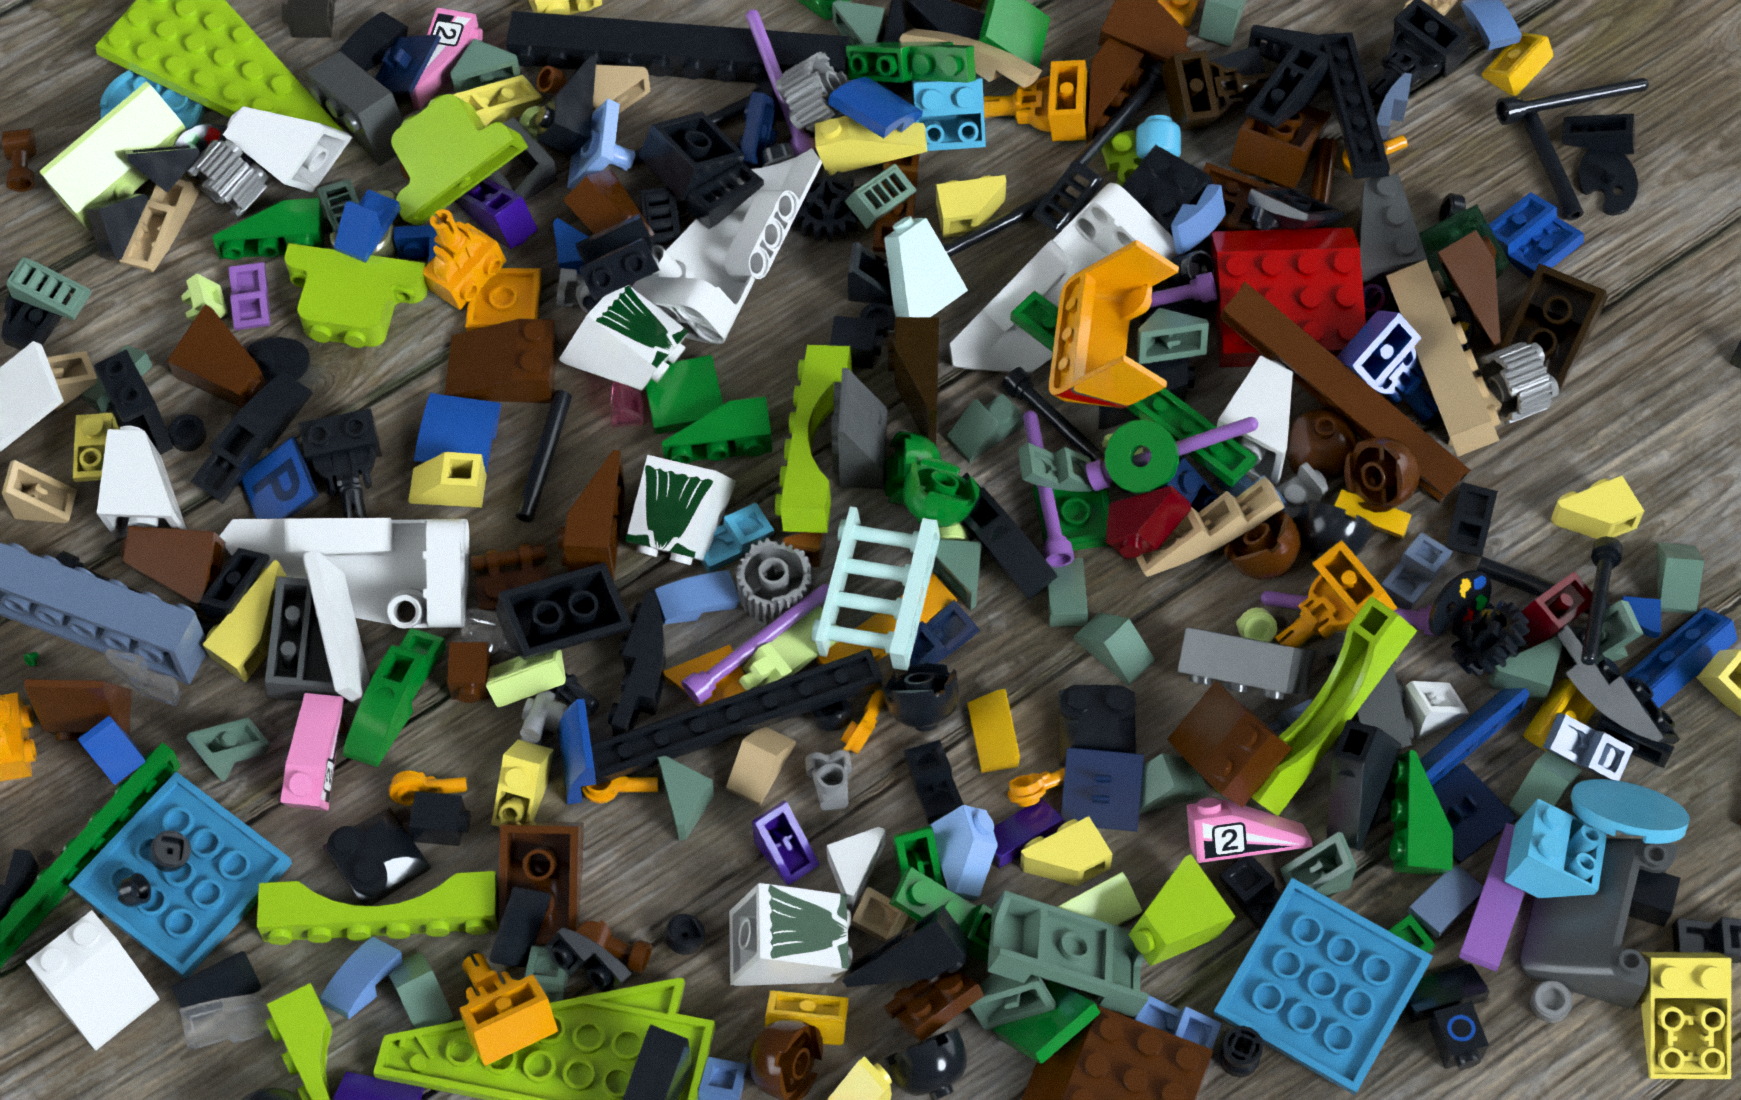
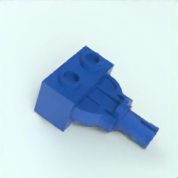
[1336,310,1438,421]

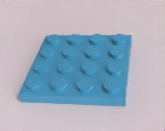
[68,772,292,979]
[1214,878,1433,1095]

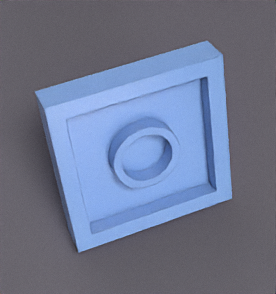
[567,99,635,190]

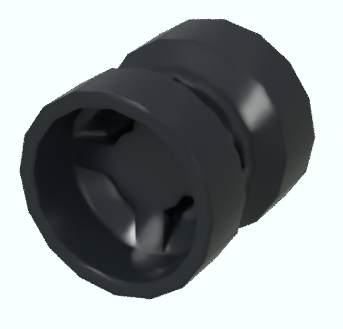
[1167,250,1216,288]
[1219,1026,1264,1078]

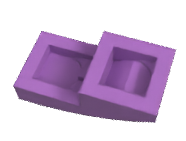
[228,262,270,331]

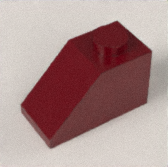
[1106,485,1191,559]
[1521,571,1592,648]

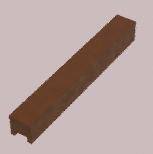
[1219,282,1471,503]

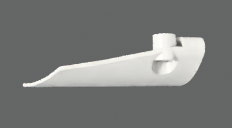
[632,148,822,344]
[948,183,1181,373]
[220,518,469,629]

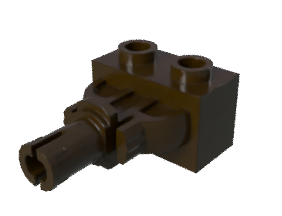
[1161,50,1271,132]

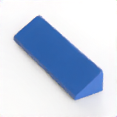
[1624,607,1737,708]
[1419,688,1529,787]

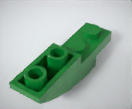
[846,42,976,83]
[343,628,446,767]
[889,867,992,963]

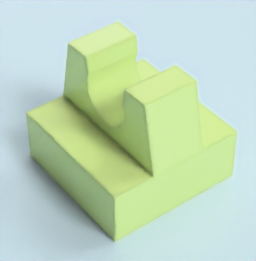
[181,274,228,321]
[739,642,792,691]

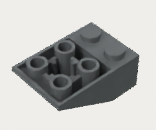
[831,368,887,489]

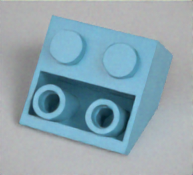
[911,74,986,151]
[1504,799,1607,898]

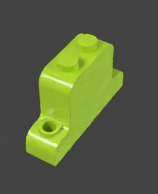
[391,94,528,226]
[285,243,429,348]

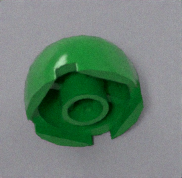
[884,431,942,506]
[903,458,980,528]

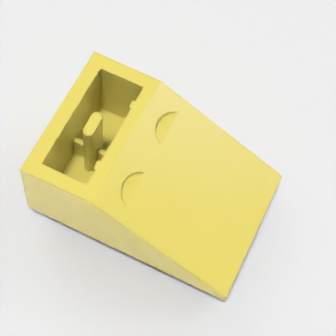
[1639,952,1731,1079]

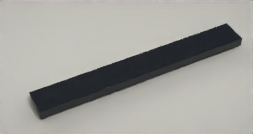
[591,649,883,785]

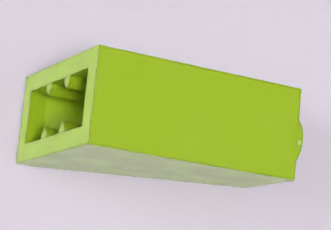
[1128,854,1236,966]

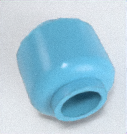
[1136,115,1181,160]

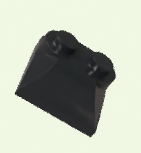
[1247,186,1345,230]
[1058,685,1136,766]
[323,808,431,906]

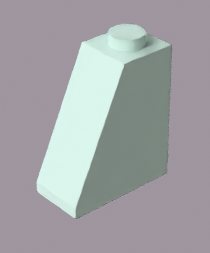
[884,216,968,320]

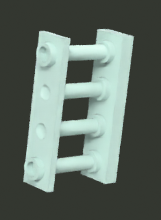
[811,506,940,671]

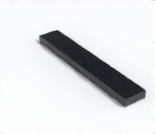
[1320,32,1390,179]

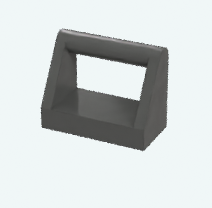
[487,117,557,202]

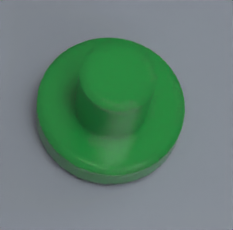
[23,651,39,666]

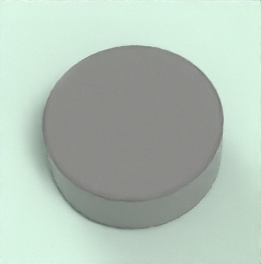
[1530,980,1573,1023]

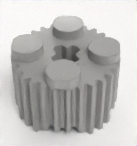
[776,52,849,132]
[186,139,269,218]
[1478,342,1559,425]
[736,538,812,626]

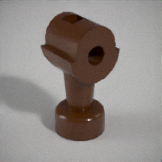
[2,128,37,192]
[577,920,652,974]

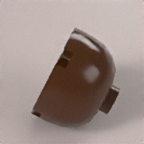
[1286,408,1358,482]
[1344,437,1420,513]
[1224,510,1301,580]
[748,1019,823,1100]

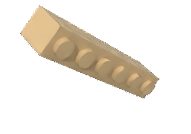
[1386,260,1501,457]

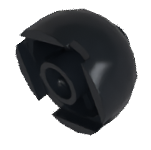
[1296,500,1373,561]
[882,663,959,732]
[884,1028,967,1100]

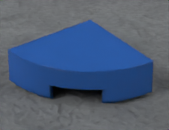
[1622,596,1661,638]

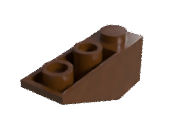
[1086,37,1146,144]

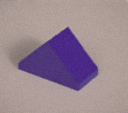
[752,800,820,886]

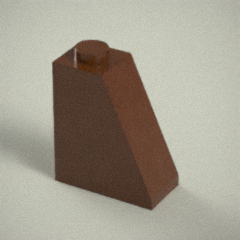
[1098,0,1191,66]
[563,169,655,238]
[167,304,266,408]
[121,526,226,611]

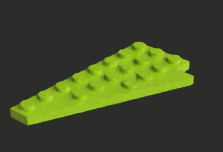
[95,0,344,132]
[373,978,716,1100]

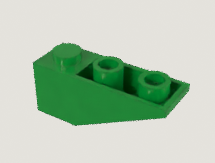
[213,198,325,260]
[662,396,772,464]
[1389,750,1453,876]

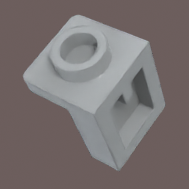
[1276,462,1328,523]

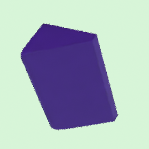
[993,798,1064,869]
[333,1071,424,1100]

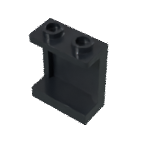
[575,214,660,301]
[94,349,174,455]

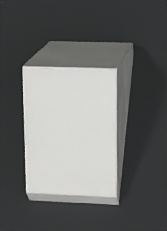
[1402,681,1469,739]
[827,827,886,910]

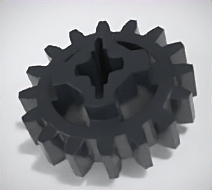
[793,170,861,242]
[1451,600,1530,677]

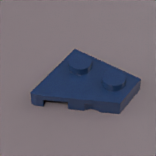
[738,92,784,168]

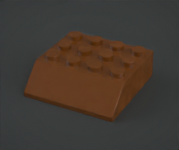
[1022,1006,1213,1100]

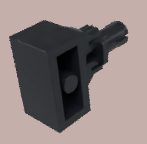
[1367,0,1469,104]
[299,408,382,518]

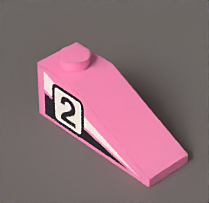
[410,8,483,109]
[280,693,344,811]
[1187,798,1313,863]

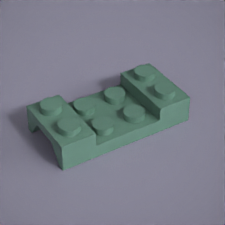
[987,890,1149,1017]

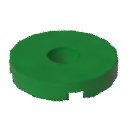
[1105,420,1179,494]

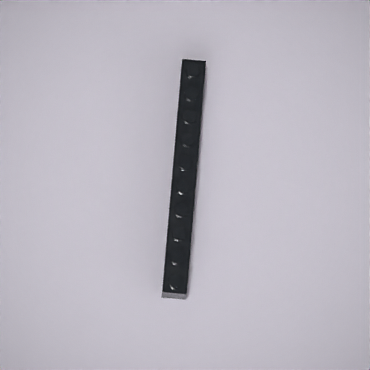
[506,11,849,84]

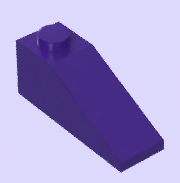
[455,178,538,249]

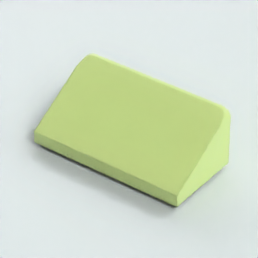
[770,606,838,676]
[486,650,566,707]
[1058,872,1143,926]

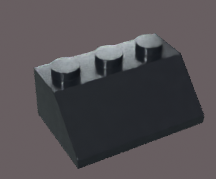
[496,562,632,660]

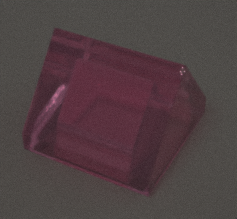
[610,381,644,427]

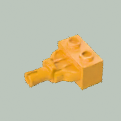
[983,60,1090,141]
[423,209,507,311]
[1275,540,1397,648]
[0,692,37,782]
[459,953,558,1066]

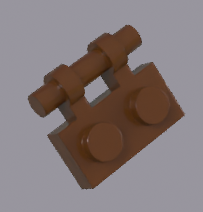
[1202,162,1271,231]
[471,543,550,617]
[884,971,984,1042]

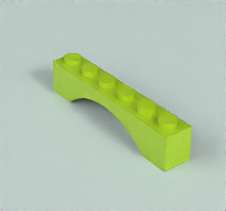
[775,345,852,533]
[1251,596,1418,816]
[257,871,499,945]
[265,983,333,1100]

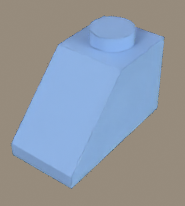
[929,805,998,900]

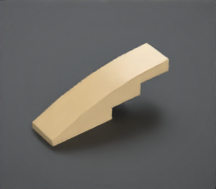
[899,29,1042,88]
[119,173,201,272]
[1136,476,1285,577]

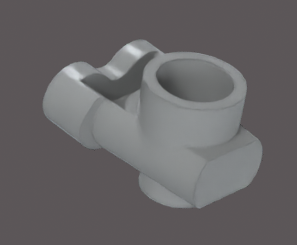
[556,268,603,313]
[520,690,566,745]
[805,750,852,810]

